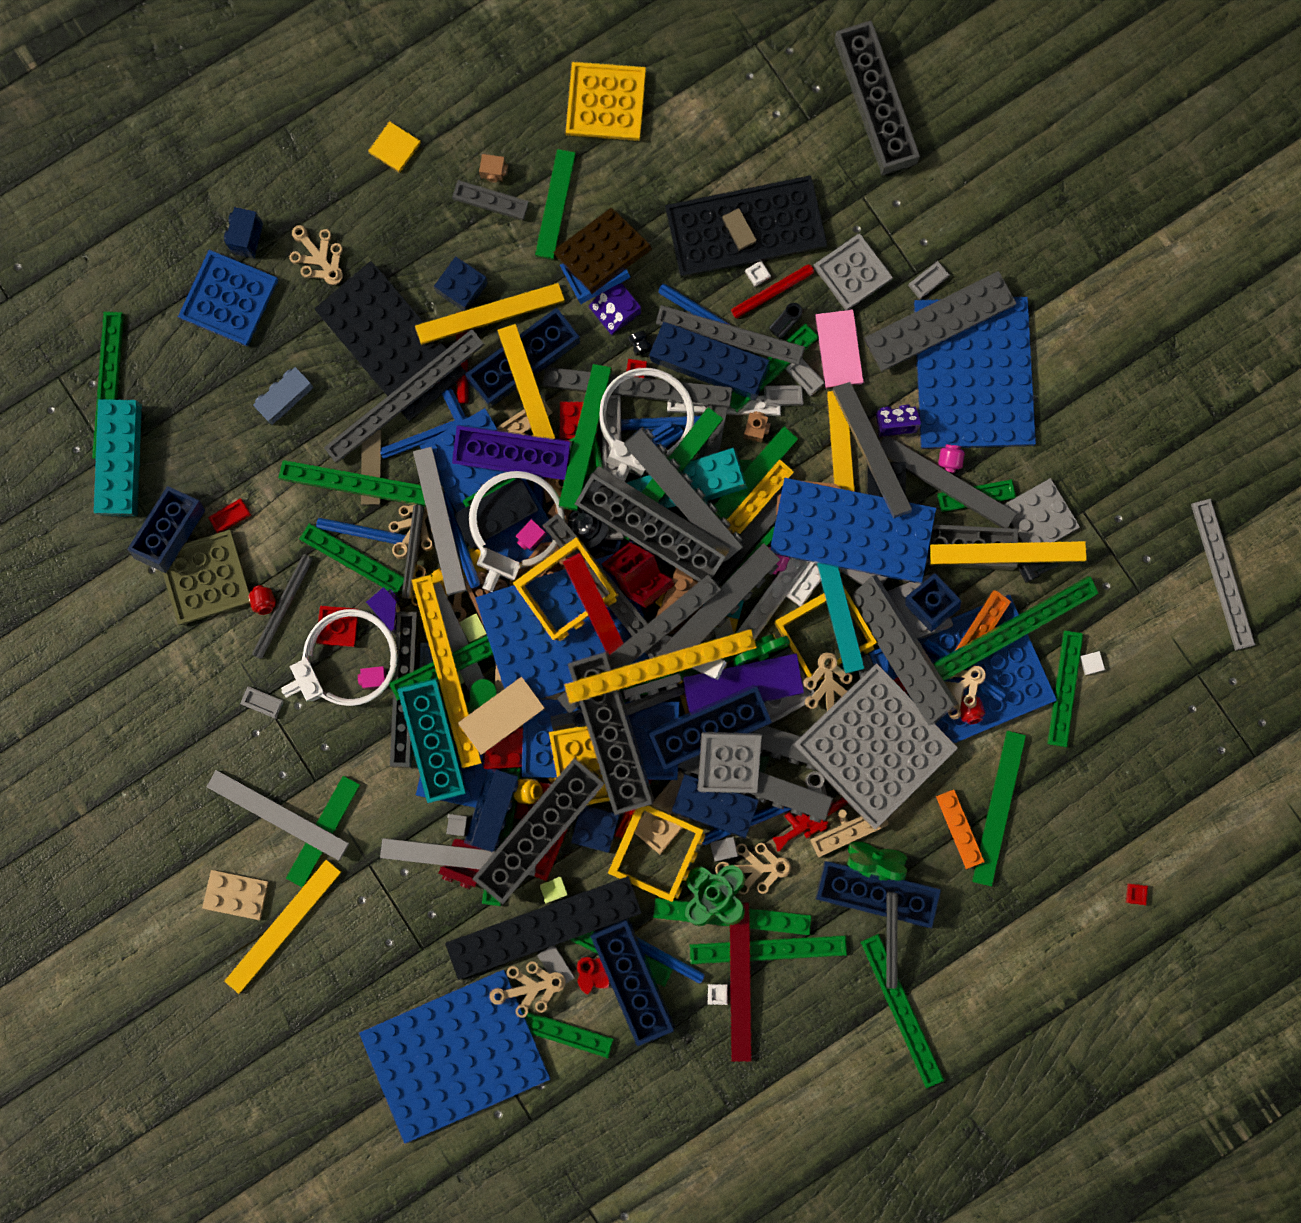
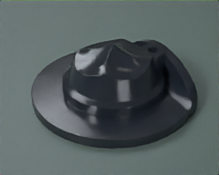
[567,508,610,550]

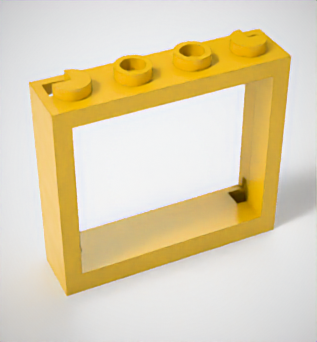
[513,537,619,641]
[774,586,877,683]
[608,805,706,902]

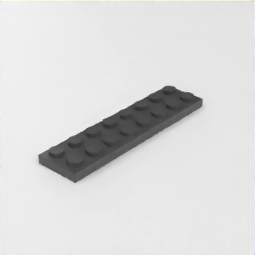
[864,271,1016,372]
[850,575,958,726]

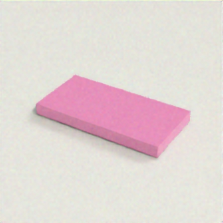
[815,310,863,389]

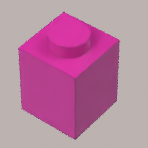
[516,519,547,551]
[358,666,388,690]

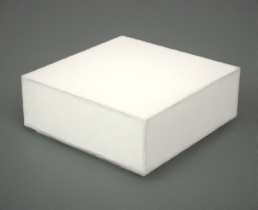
[745,261,771,287]
[1080,651,1105,675]
[708,984,728,1005]

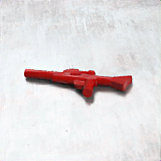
[772,798,848,852]

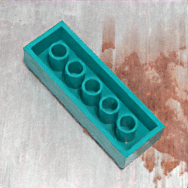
[94,399,142,516]
[627,448,747,512]
[398,678,467,803]

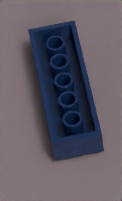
[465,308,580,409]
[649,321,770,401]
[647,685,772,770]
[815,861,940,928]
[590,918,675,1046]

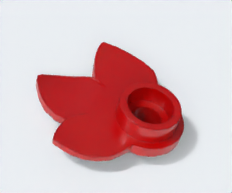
[577,957,609,994]

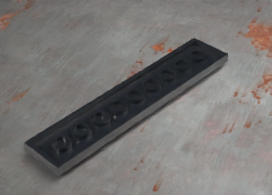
[445,876,642,980]

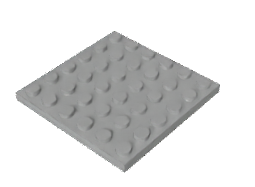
[793,664,958,830]

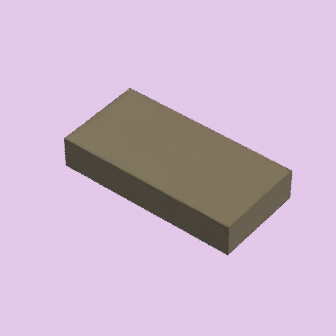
[722,208,756,251]

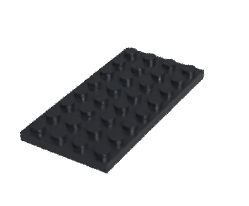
[665,175,827,278]
[314,261,466,422]

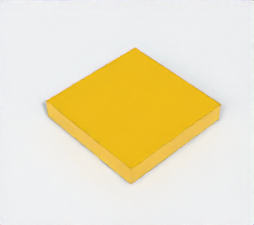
[369,121,421,173]

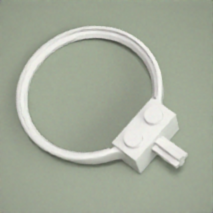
[599,368,695,482]
[469,471,565,592]
[281,609,397,706]

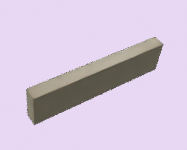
[361,430,382,506]

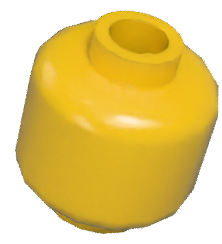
[513,778,542,804]

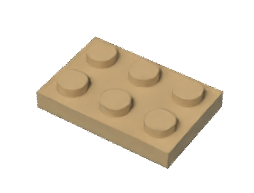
[202,870,269,920]

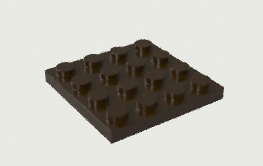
[553,207,652,294]

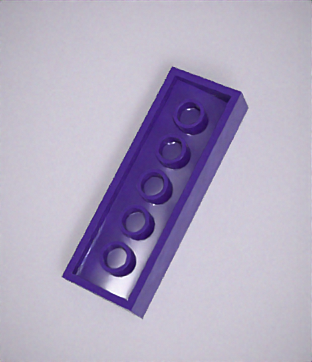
[452,425,572,480]
[682,653,804,713]

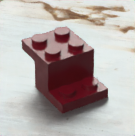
[601,542,674,608]

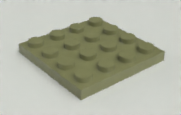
[163,530,250,626]

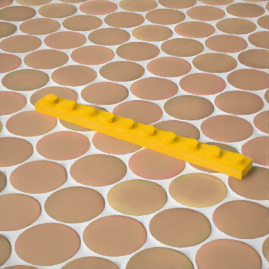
[655,460,794,606]
[412,575,482,768]
[564,629,756,704]

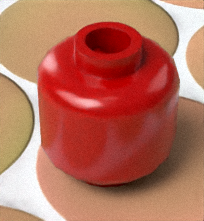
[248,585,276,615]
[960,695,985,725]

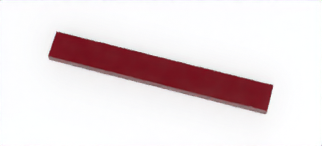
[730,902,751,1062]

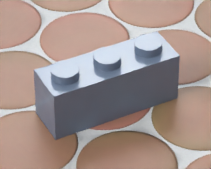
[253,367,313,425]

